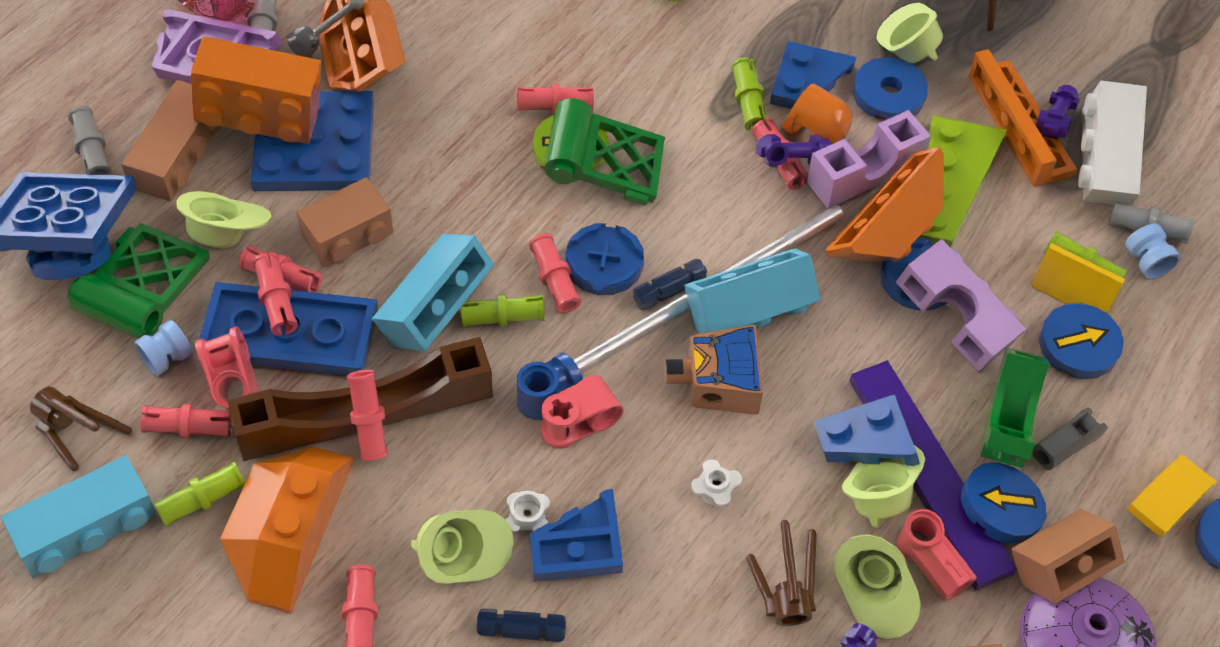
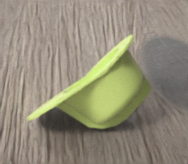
[876,3,943,64]
[176,191,272,249]
[842,445,925,528]
[411,510,514,584]
[834,534,921,639]

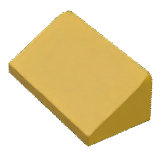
[1031,243,1126,314]

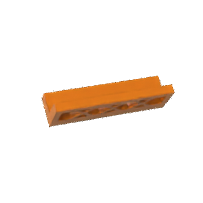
[968,49,1077,187]

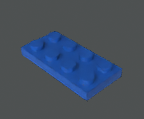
[196,282,378,376]

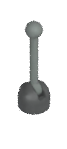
[287,0,364,57]

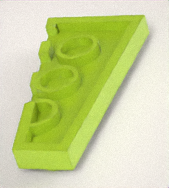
[918,115,1007,248]

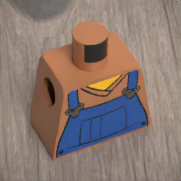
[665,325,763,414]

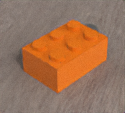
[190,36,321,144]

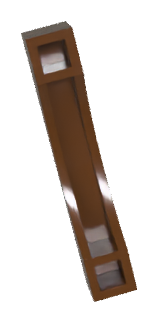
[227,337,493,462]

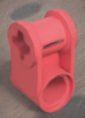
[195,326,259,409]
[541,375,624,448]

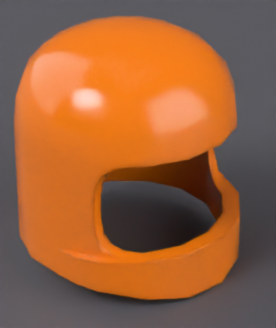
[780,83,853,145]

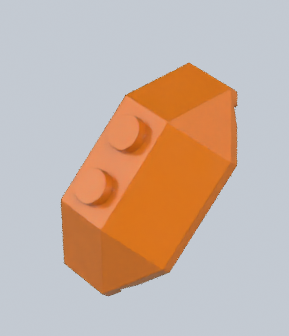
[319,0,406,92]
[825,147,944,263]
[220,446,354,614]

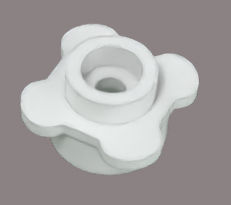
[691,459,742,507]
[506,491,550,533]

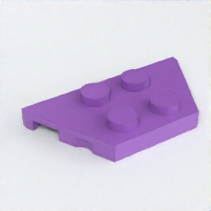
[152,9,283,84]

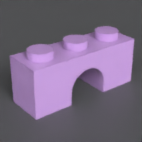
[807,110,931,209]
[896,239,1026,372]

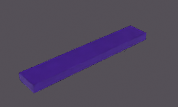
[849,360,1017,591]

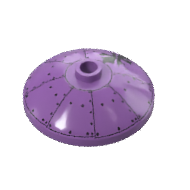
[1019,578,1157,647]

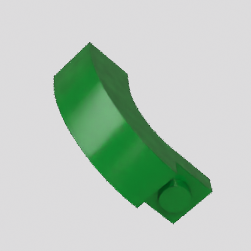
[980,347,1049,468]

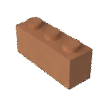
[121,80,222,201]

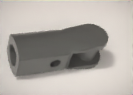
[1033,407,1108,470]

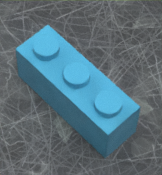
[372,234,494,352]
[684,248,821,333]
[0,455,157,578]

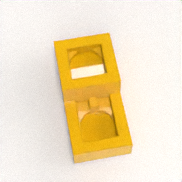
[1127,454,1217,538]

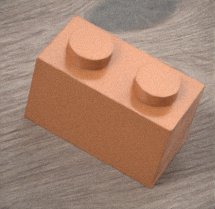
[296,177,393,267]
[1012,509,1125,604]

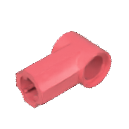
[896,509,977,601]

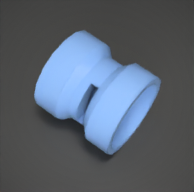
[1125,224,1181,279]
[134,319,193,377]

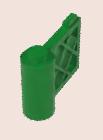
[544,98,665,206]
[67,223,210,339]

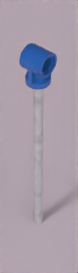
[517,205,844,420]

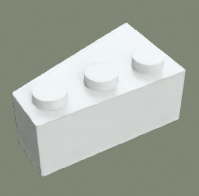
[1078,80,1147,205]

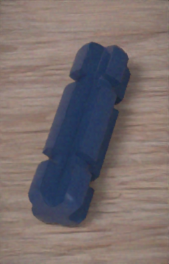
[633,259,707,309]
[476,608,566,642]

